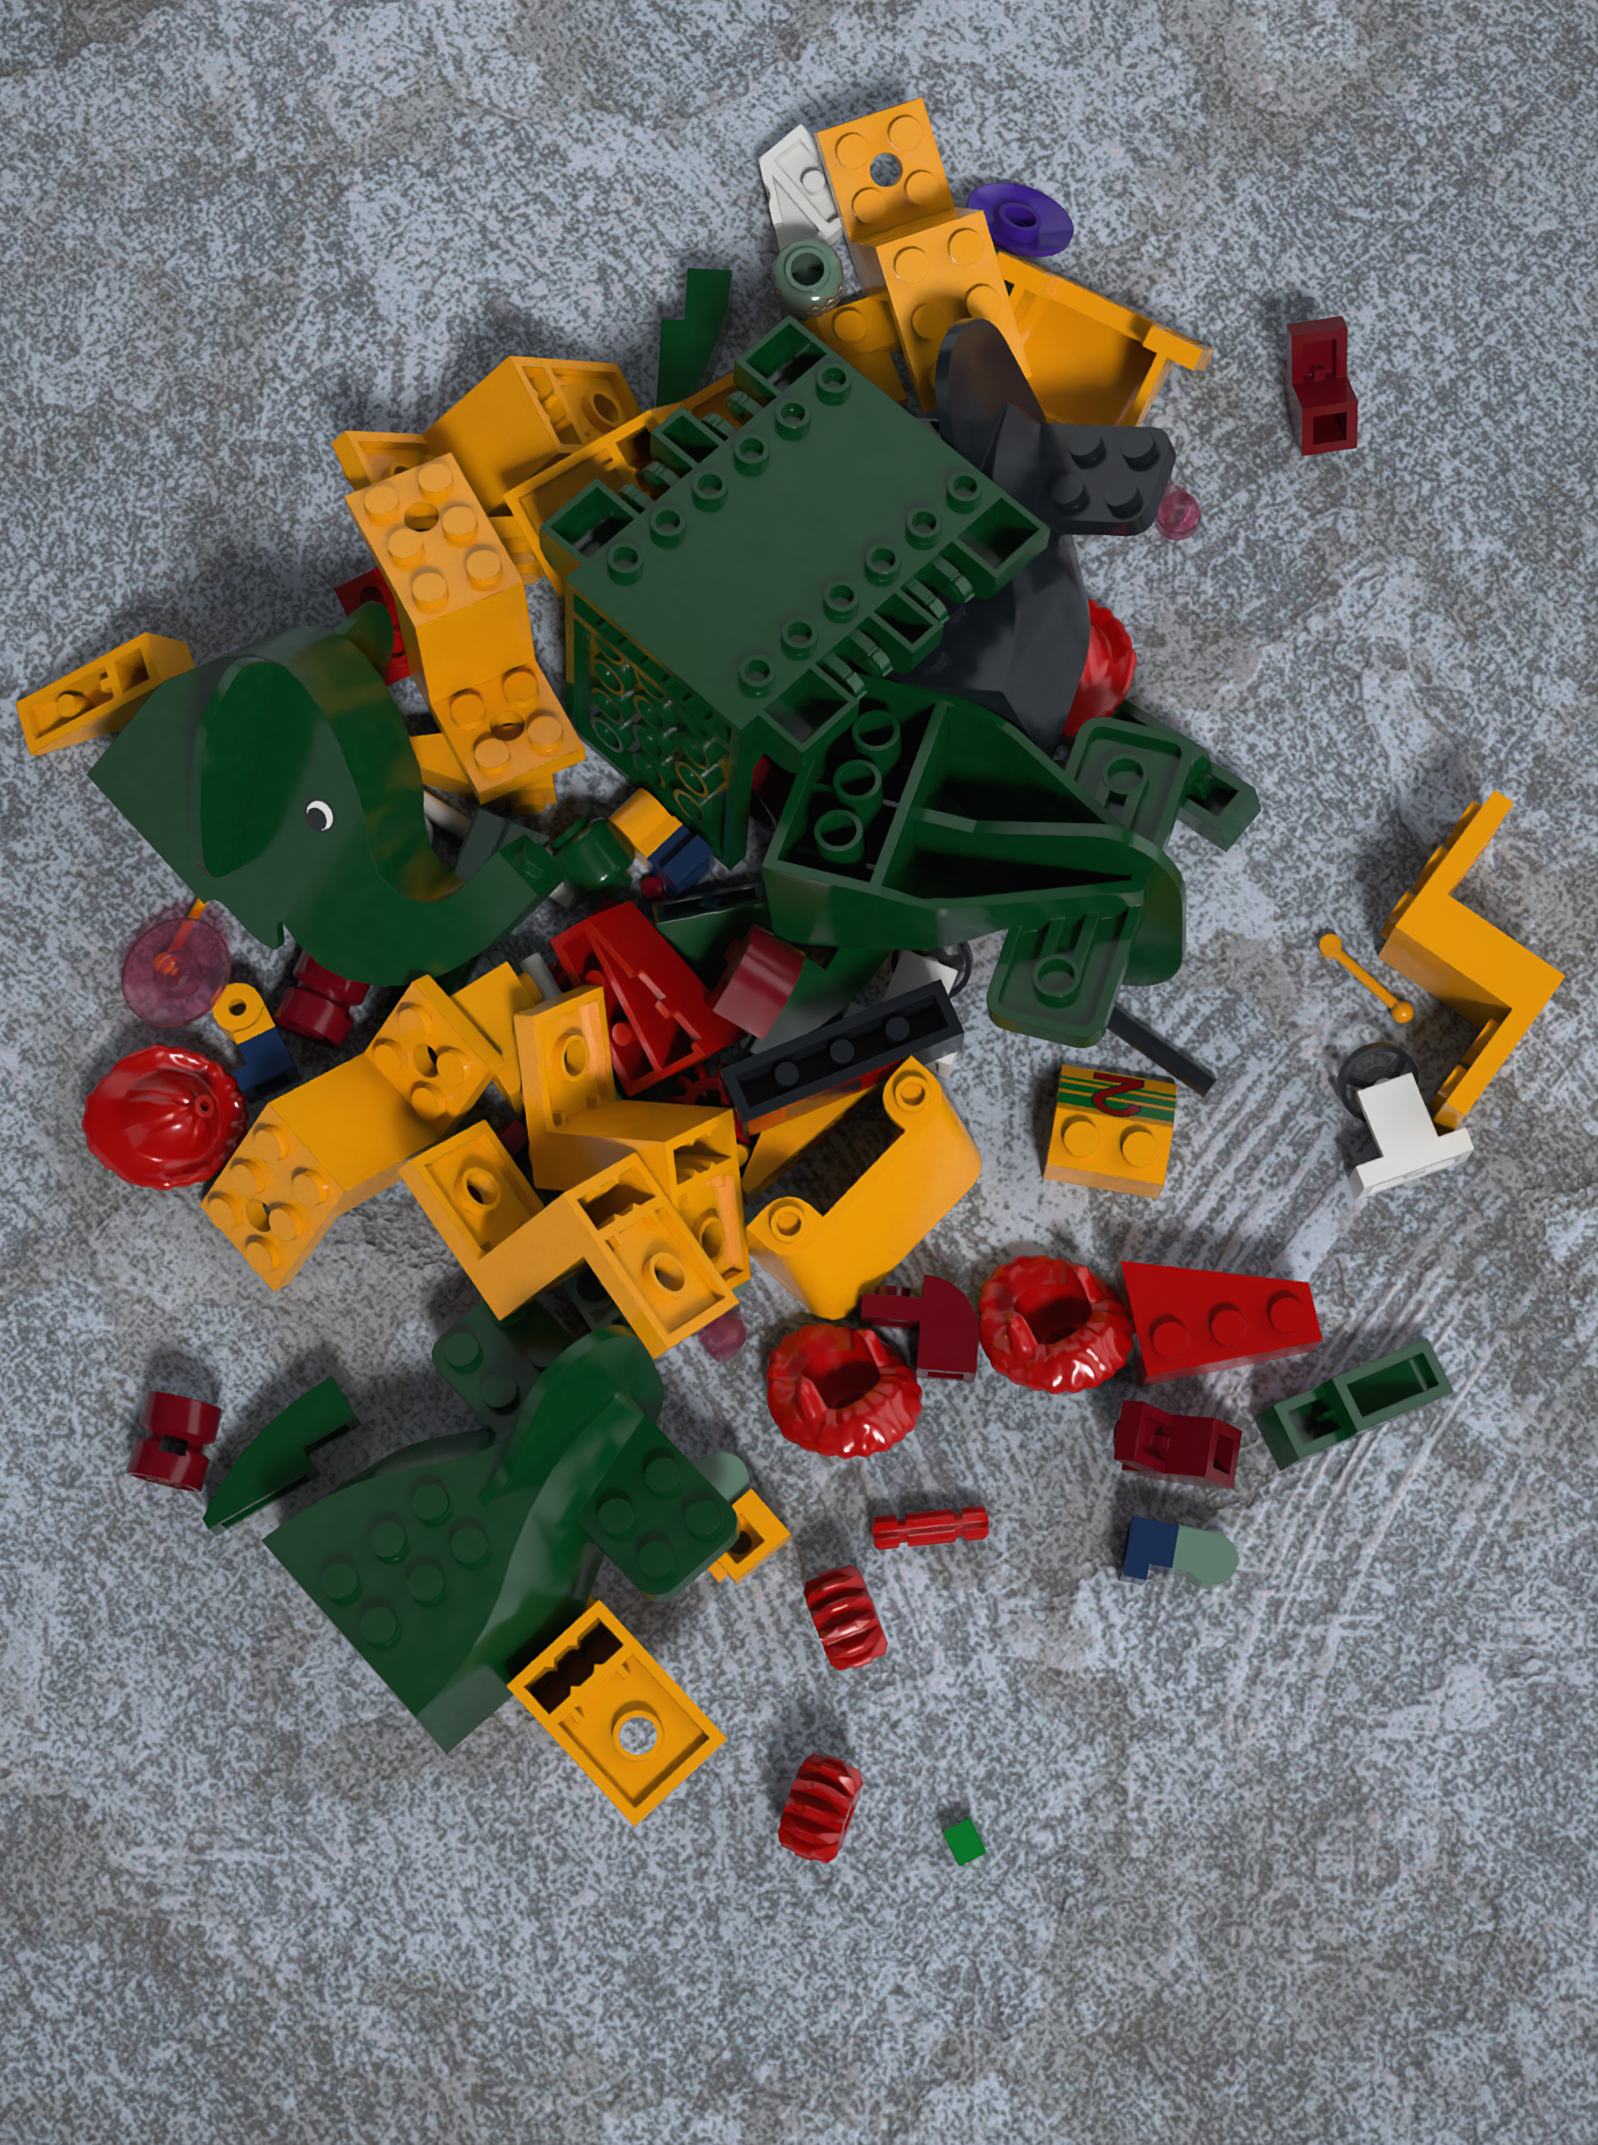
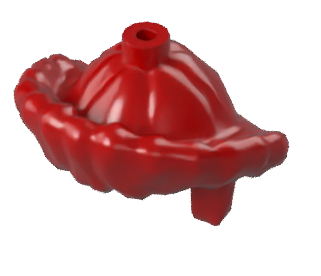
[1061,599,1137,737]
[81,1044,249,1191]
[977,1255,1134,1394]
[765,1323,923,1459]

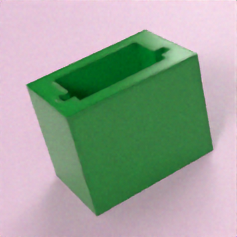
[942,1818,987,1867]

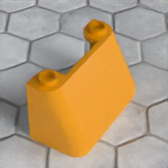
[746,1055,982,1321]

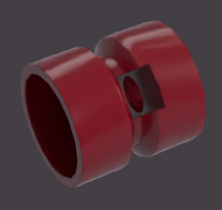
[272,949,371,1050]
[125,1391,223,1492]

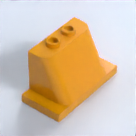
[997,251,1215,427]

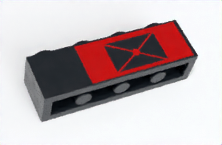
[720,979,965,1139]

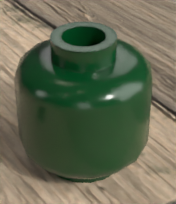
[550,814,635,901]

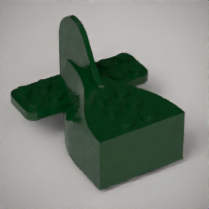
[762,673,1193,1048]
[261,1299,741,1755]

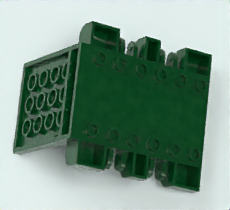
[539,314,1050,870]

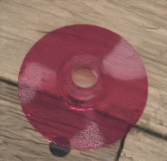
[121,917,231,1028]

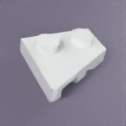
[758,124,844,252]

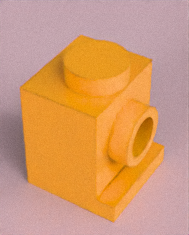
[706,1488,791,1586]

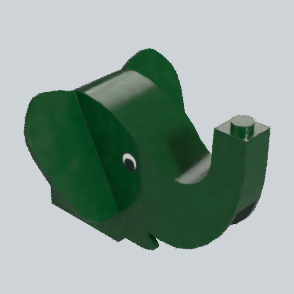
[86,601,566,986]

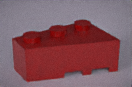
[550,900,749,1097]
[1115,1261,1323,1387]

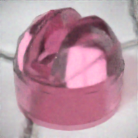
[1154,491,1201,541]
[696,1312,746,1364]

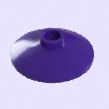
[965,182,1074,257]

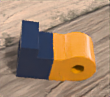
[607,788,715,898]
[212,983,302,1104]

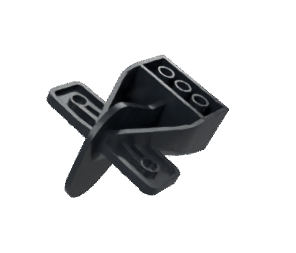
[846,318,1176,760]

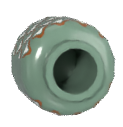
[772,238,845,319]

